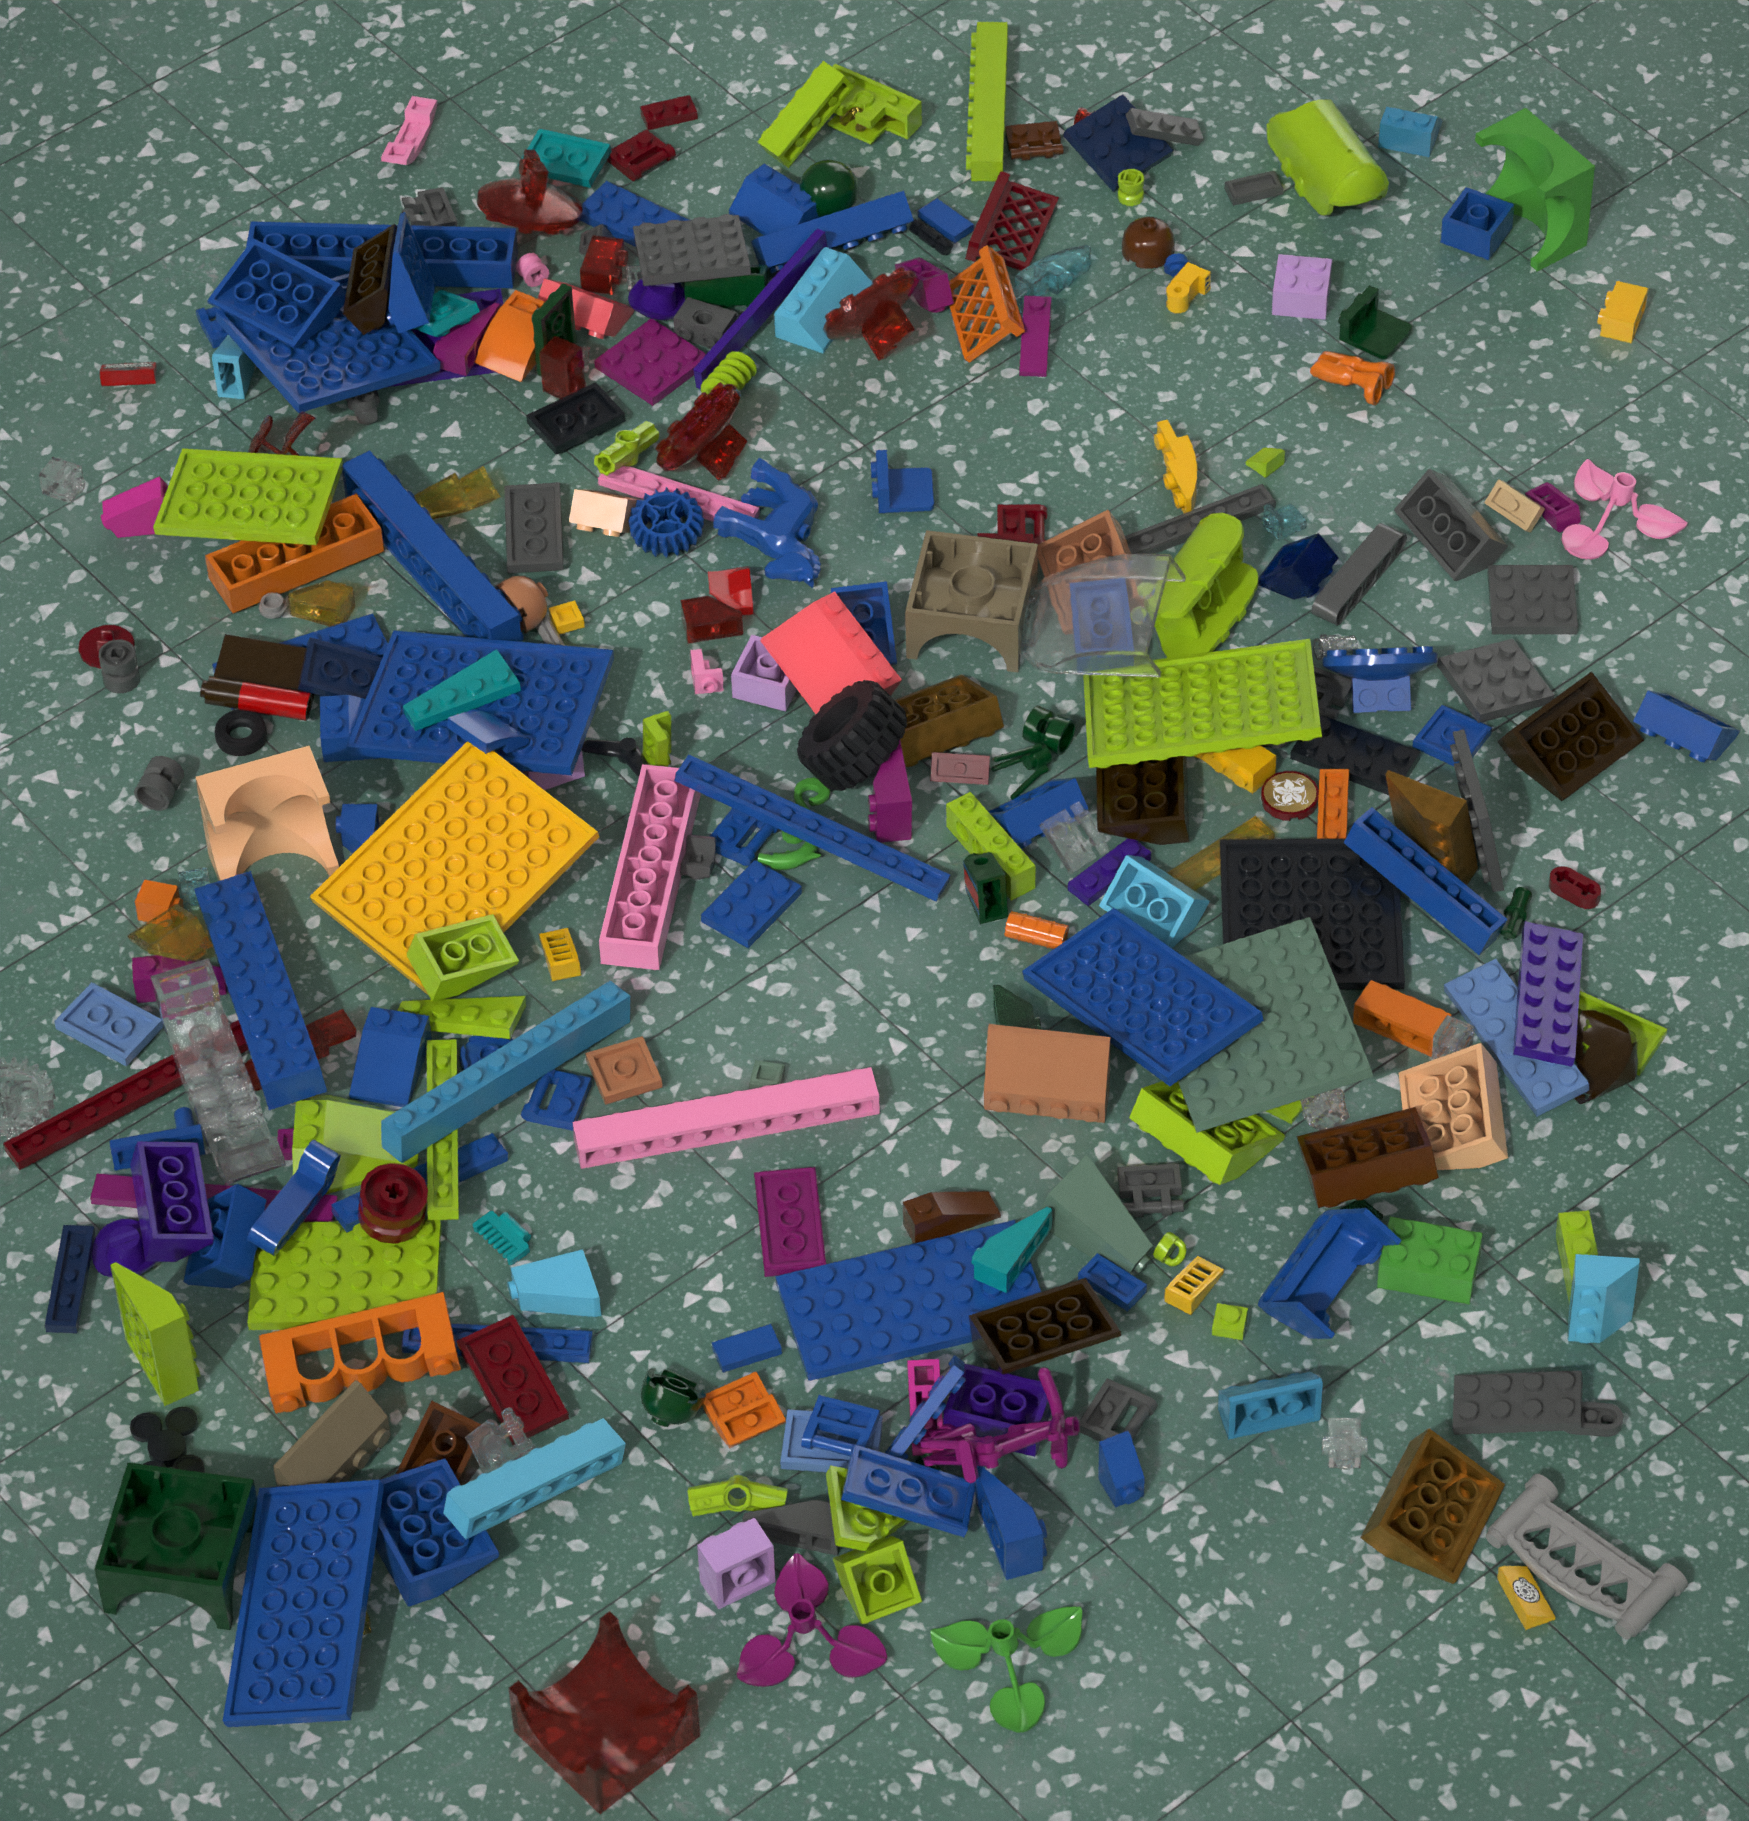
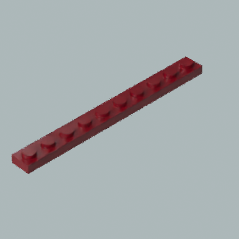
[3,1020,248,1170]

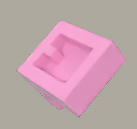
[690,649,723,694]

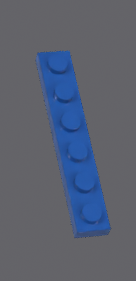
[331,1133,508,1233]

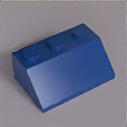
[729,163,820,235]
[1633,690,1740,763]
[988,778,1089,848]
[183,1184,267,1288]

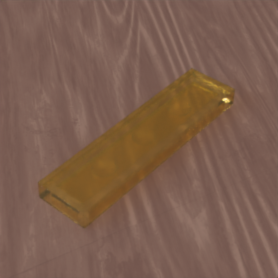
[1167,816,1275,891]

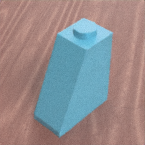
[212,335,256,399]
[507,1249,601,1317]

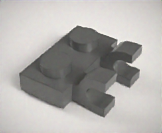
[402,187,457,227]

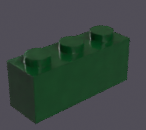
[684,265,768,308]

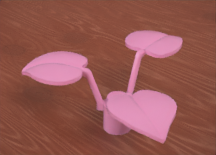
[1561,459,1687,559]

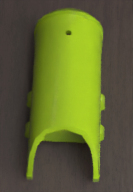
[1266,99,1389,216]
[1144,512,1259,658]

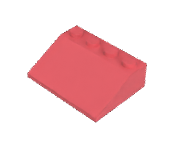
[760,592,902,714]

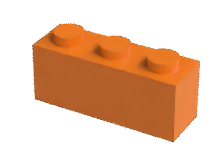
[1353,980,1452,1058]

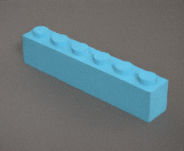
[444,1418,626,1539]

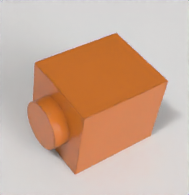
[135,880,183,927]

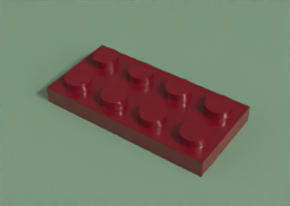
[457,1315,569,1445]

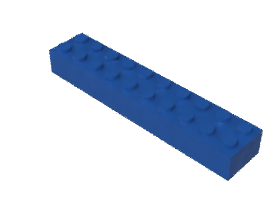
[246,221,518,288]
[342,451,524,642]
[194,871,328,1110]

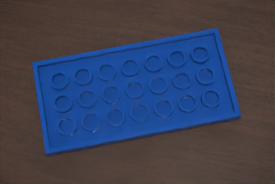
[1022,908,1264,1086]
[775,1220,1041,1381]
[222,1480,384,1727]

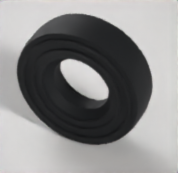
[215,710,267,756]

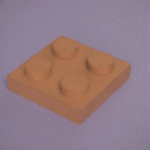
[585,1036,663,1105]

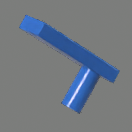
[109,1107,206,1171]

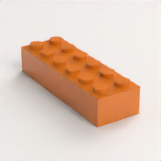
[205,494,384,613]

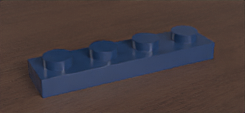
[45,1225,96,1333]

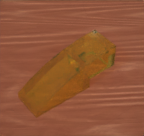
[414,466,500,519]

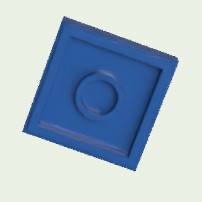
[1412,705,1492,766]

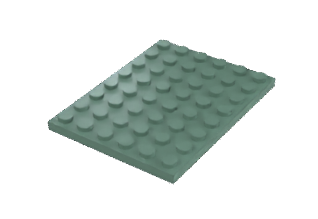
[1178,917,1373,1133]

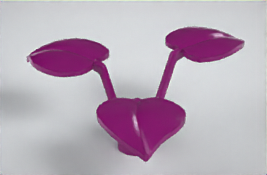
[736,1553,887,1687]

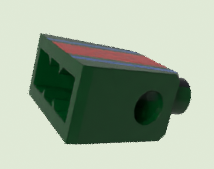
[963,852,1008,924]

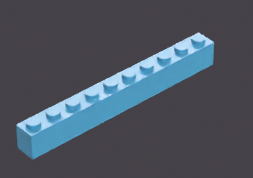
[381,981,631,1163]

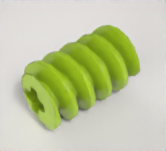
[701,351,757,410]

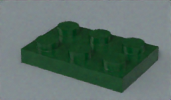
[532,283,577,379]

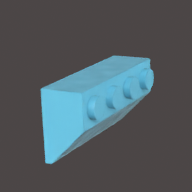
[774,247,873,354]

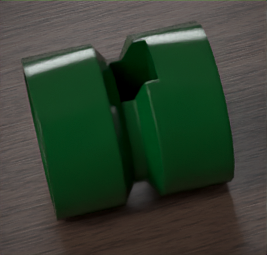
[1022,705,1076,755]

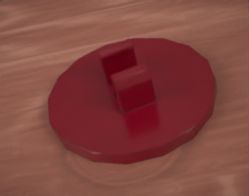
[78,625,135,669]

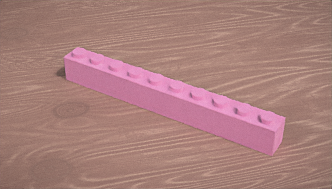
[572,1067,880,1169]

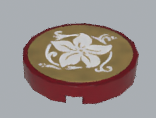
[1261,771,1319,821]

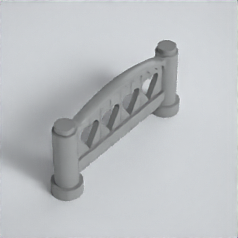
[1486,1474,1688,1640]

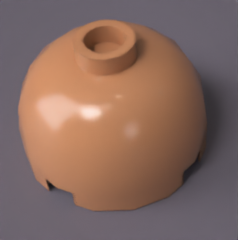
[495,576,548,633]

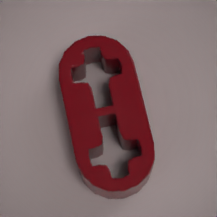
[1549,866,1601,909]

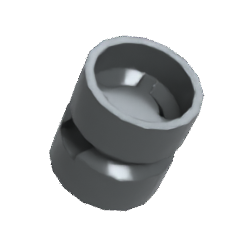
[99,639,140,693]
[134,756,184,811]

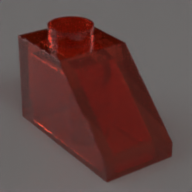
[681,596,743,644]

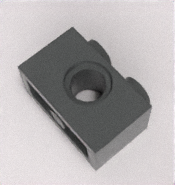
[673,297,737,349]

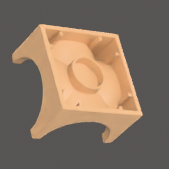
[196,746,339,881]

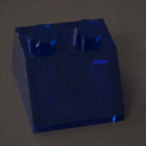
[1258,533,1339,600]

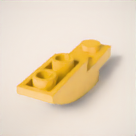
[1154,419,1197,514]

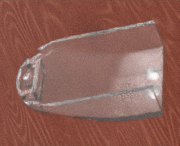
[1021,553,1186,677]

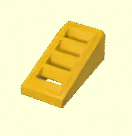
[539,928,581,981]
[1164,1256,1224,1315]

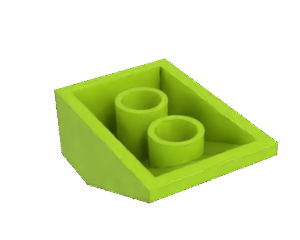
[407,914,519,1002]

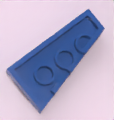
[885,1355,965,1460]

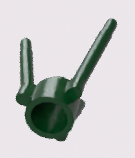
[991,743,1052,799]

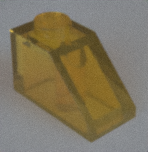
[288,580,356,627]

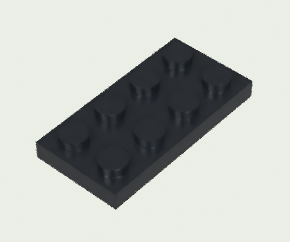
[1290,715,1420,795]

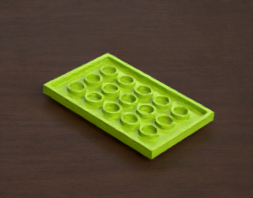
[153,448,343,545]
[247,1220,441,1330]

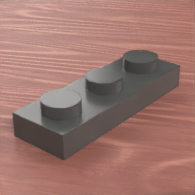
[1126,108,1203,146]

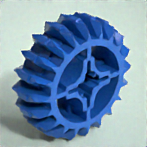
[628,487,704,558]

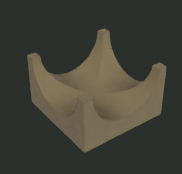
[905,530,1038,672]

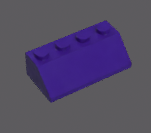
[130,1141,214,1262]

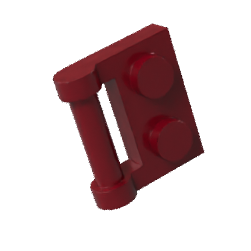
[607,129,676,181]
[997,504,1048,545]

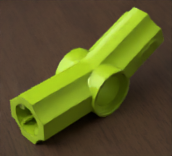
[687,1475,788,1516]

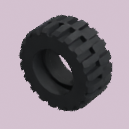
[797,680,907,791]

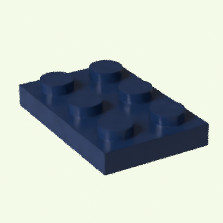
[298,637,382,699]

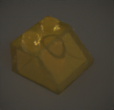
[128,904,213,962]

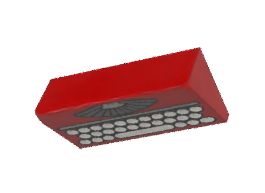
[99,362,157,386]

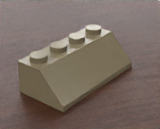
[273,1380,391,1487]

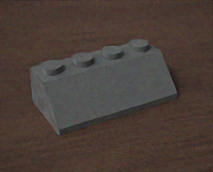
[1394,468,1508,581]

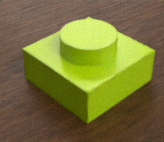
[1212,1303,1248,1340]

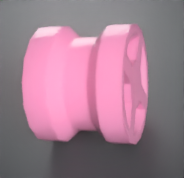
[516,253,549,287]

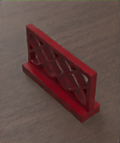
[965,171,1059,273]

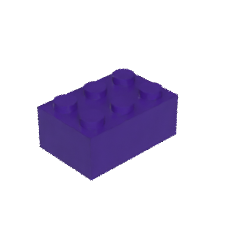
[943,1364,1051,1457]

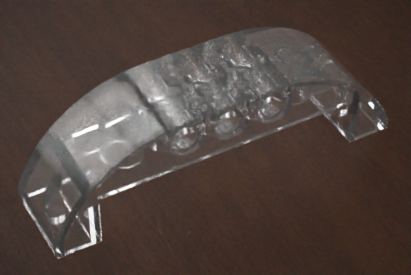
[151,958,286,1185]

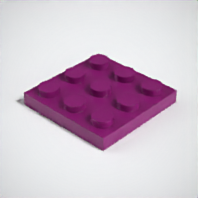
[594,319,706,406]

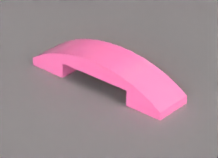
[381,96,437,165]

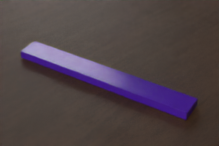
[693,228,827,390]

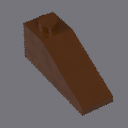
[903,1191,1001,1244]

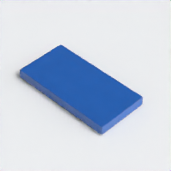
[841,1444,975,1537]

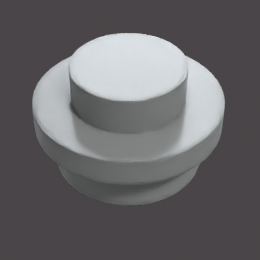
[259,593,287,619]

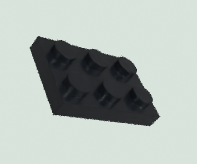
[526,382,626,455]

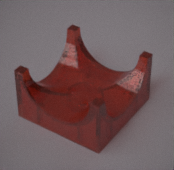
[508,1611,700,1814]

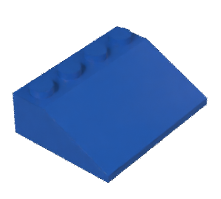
[386,212,435,333]
[207,238,346,349]
[375,1458,499,1607]

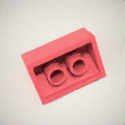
[537,278,634,339]

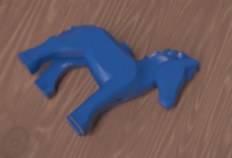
[713,458,821,588]

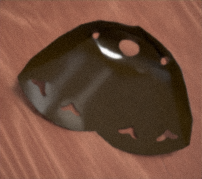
[1575,1010,1638,1104]

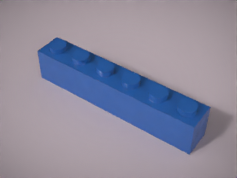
[751,191,914,274]
[1344,807,1508,955]

